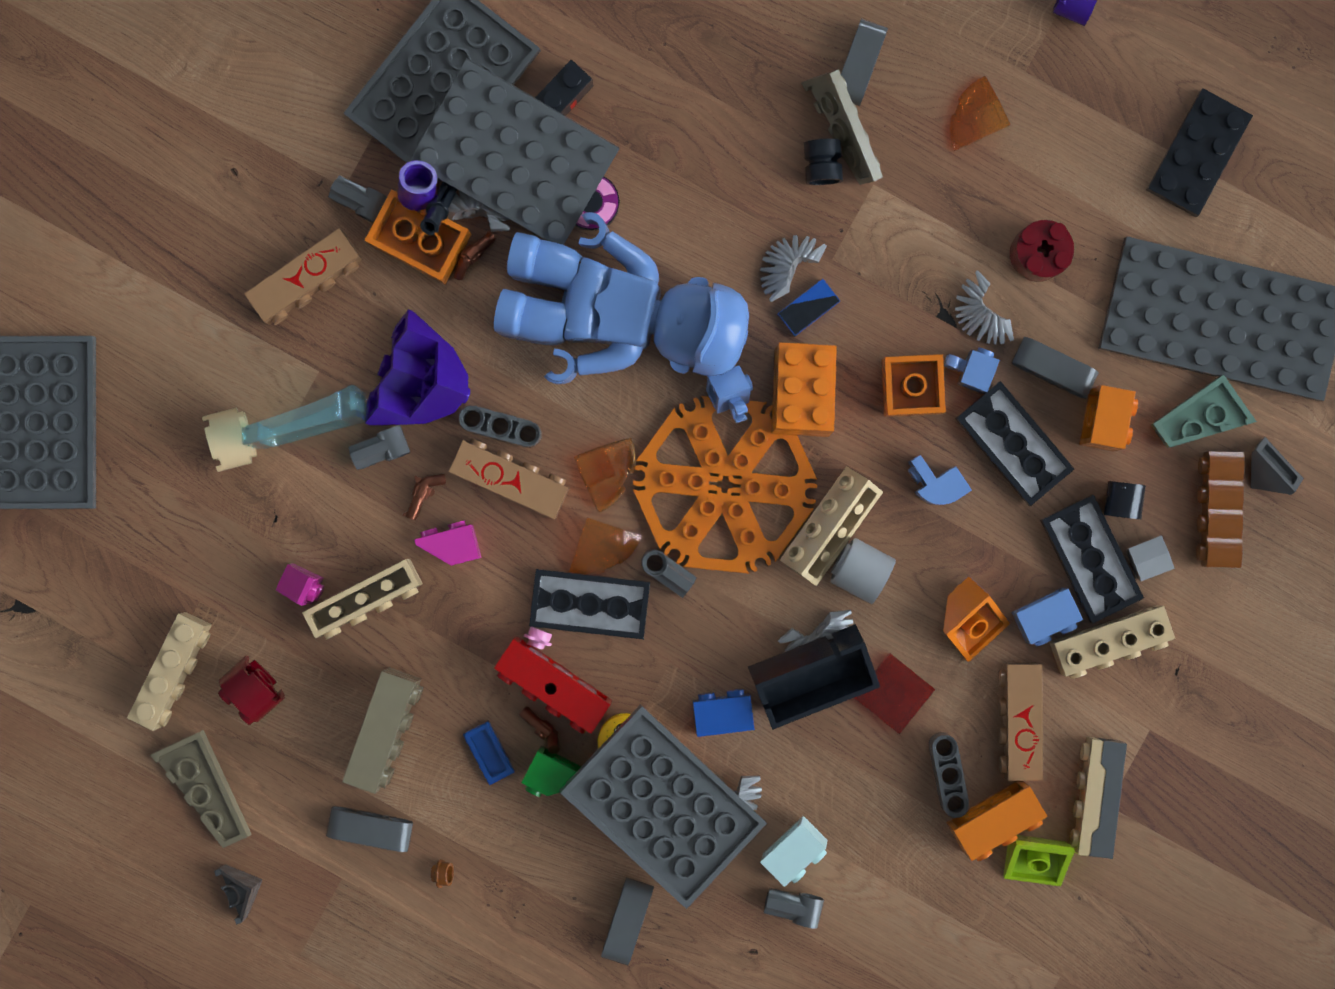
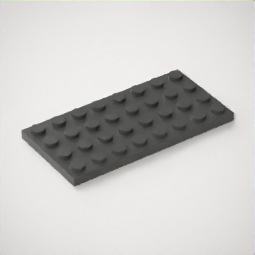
[1098,236,1335,402]

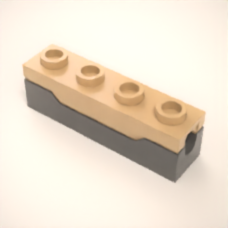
[1070,737,1127,859]

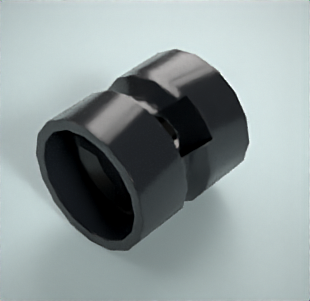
[804,139,843,185]

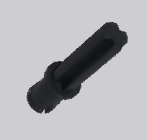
[420,181,458,235]

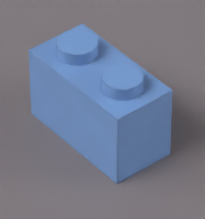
[1011,588,1083,647]

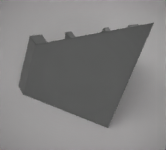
[214,864,263,925]

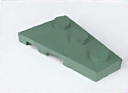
[1151,375,1257,448]

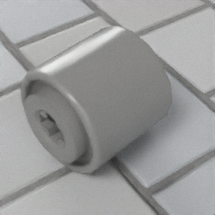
[830,538,896,605]

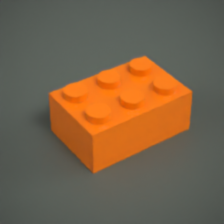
[364,189,472,285]
[772,342,837,437]
[946,781,1048,861]

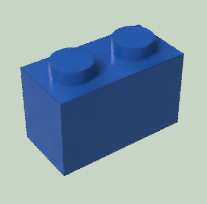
[693,689,755,737]

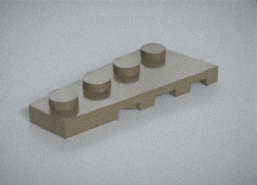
[801,69,883,185]
[150,730,252,848]

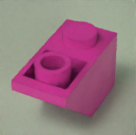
[414,520,482,566]
[276,563,325,606]

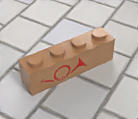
[244,228,363,325]
[449,438,570,519]
[998,663,1043,781]

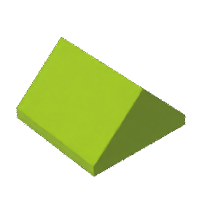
[1004,835,1074,886]

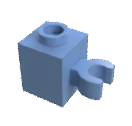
[943,348,1000,394]
[706,365,753,423]

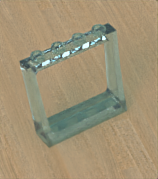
[242,385,366,449]

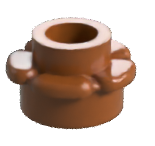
[431,859,454,888]

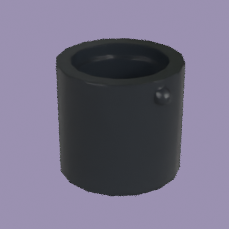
[1104,481,1146,520]

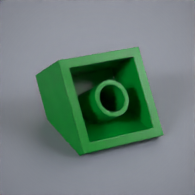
[521,746,582,797]

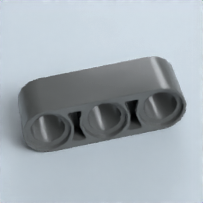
[841,18,888,106]
[1011,337,1099,399]
[459,405,542,448]
[929,732,969,818]
[326,806,413,852]
[601,877,654,966]

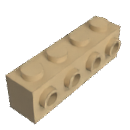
[780,466,883,586]
[302,559,423,640]
[1049,605,1175,679]
[127,612,212,731]

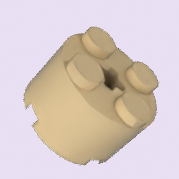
[202,407,257,472]

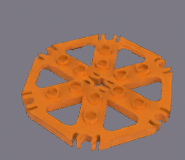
[633,396,817,574]

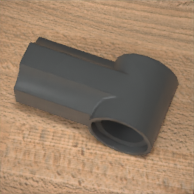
[328,175,387,223]
[348,425,410,470]
[641,549,697,598]
[763,888,824,929]

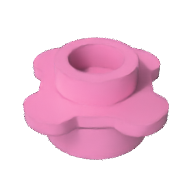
[524,627,552,650]

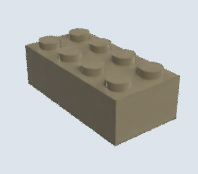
[342,667,424,794]

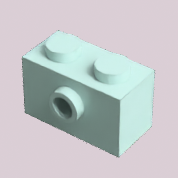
[760,816,828,887]

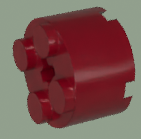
[1010,220,1074,282]
[218,656,285,725]

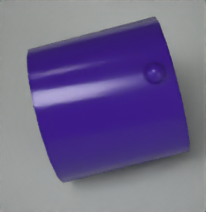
[1052,0,1097,26]
[397,160,437,211]

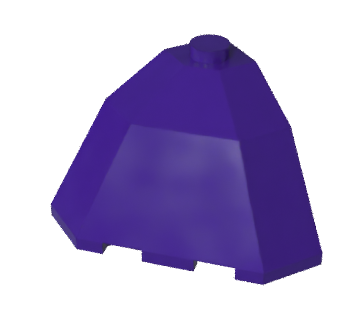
[365,309,470,425]

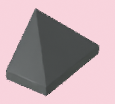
[1251,437,1304,495]

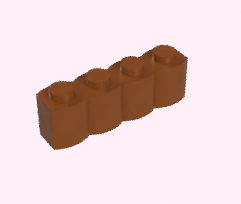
[1196,451,1245,568]

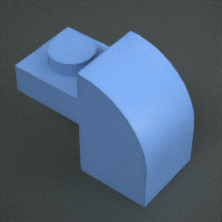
[908,455,972,505]

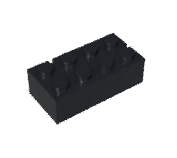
[748,624,880,730]

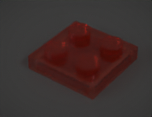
[854,653,935,734]

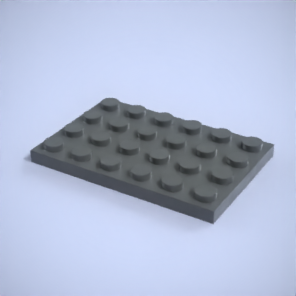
[344,0,541,182]
[409,58,619,245]
[0,336,96,509]
[559,704,767,909]

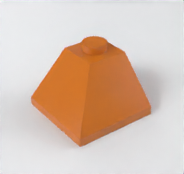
[943,577,1010,662]

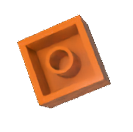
[881,354,946,417]
[1079,385,1138,451]

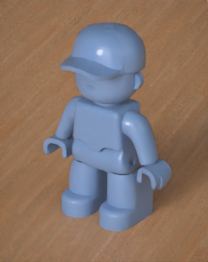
[494,212,749,384]

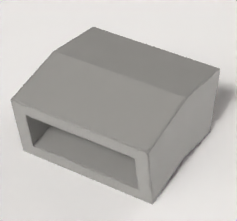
[1126,535,1175,582]

